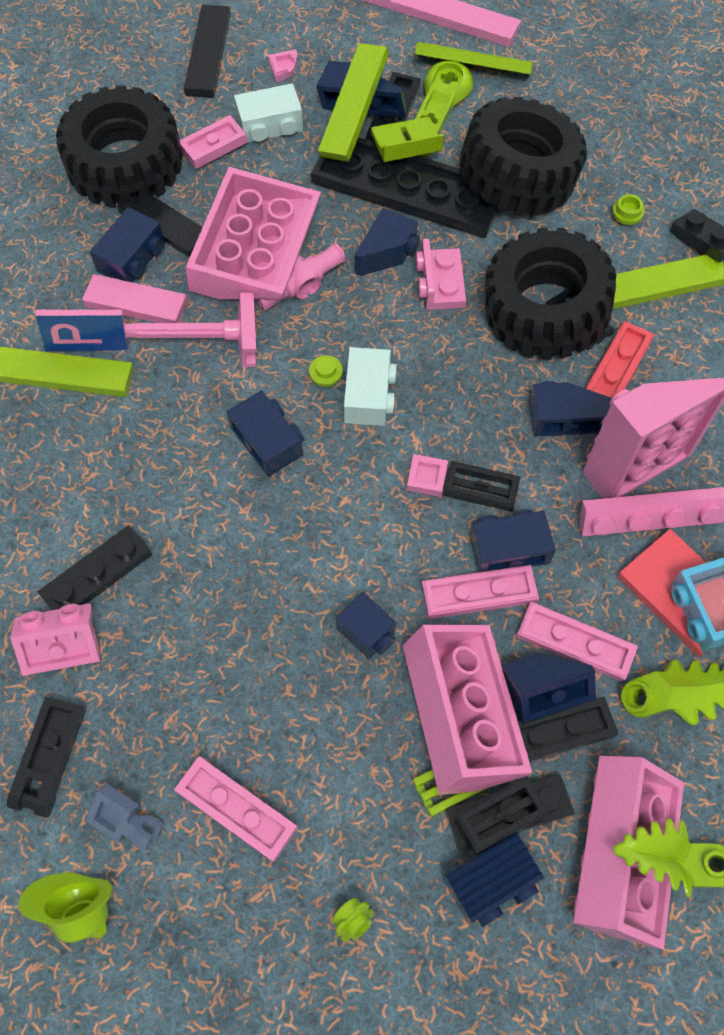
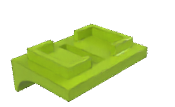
[371,117,444,162]

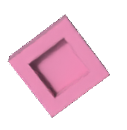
[406,454,448,497]

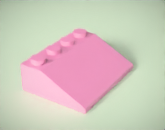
[186,167,321,300]
[582,378,724,499]

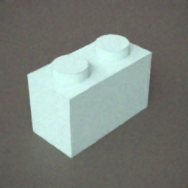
[234,83,303,143]
[344,347,397,426]

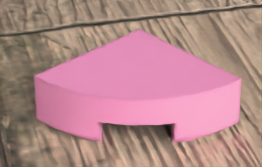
[268,49,297,82]

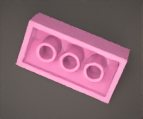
[403,625,532,795]
[573,756,684,950]

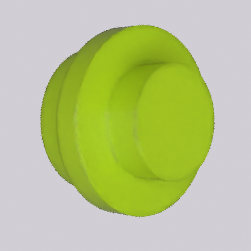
[612,194,645,225]
[309,355,343,387]

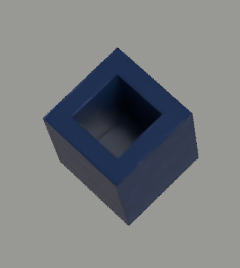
[336,592,396,659]

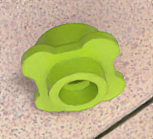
[332,898,374,942]

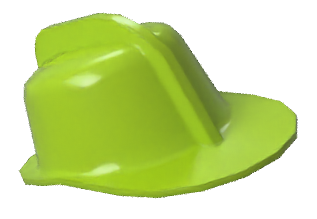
[18,872,113,943]

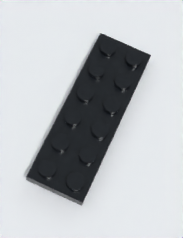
[311,137,498,238]

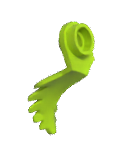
[621,659,724,725]
[613,818,724,898]

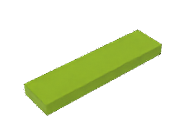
[415,42,533,74]
[318,43,389,162]
[613,255,724,309]
[0,347,134,397]

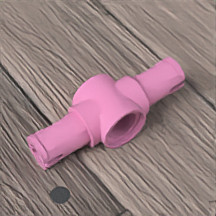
[255,243,346,312]

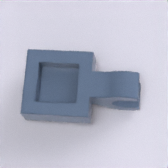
[85,783,164,850]

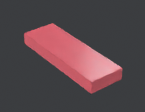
[586,321,655,398]

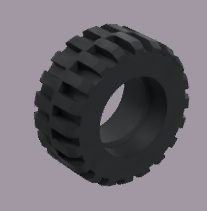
[56,86,183,208]
[459,97,587,216]
[485,227,617,360]

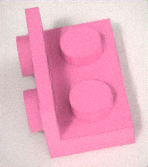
[416,239,466,310]
[10,604,100,676]

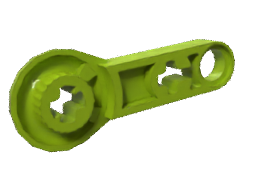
[406,60,474,158]

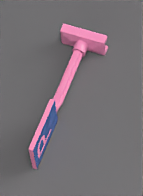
[35,292,256,367]

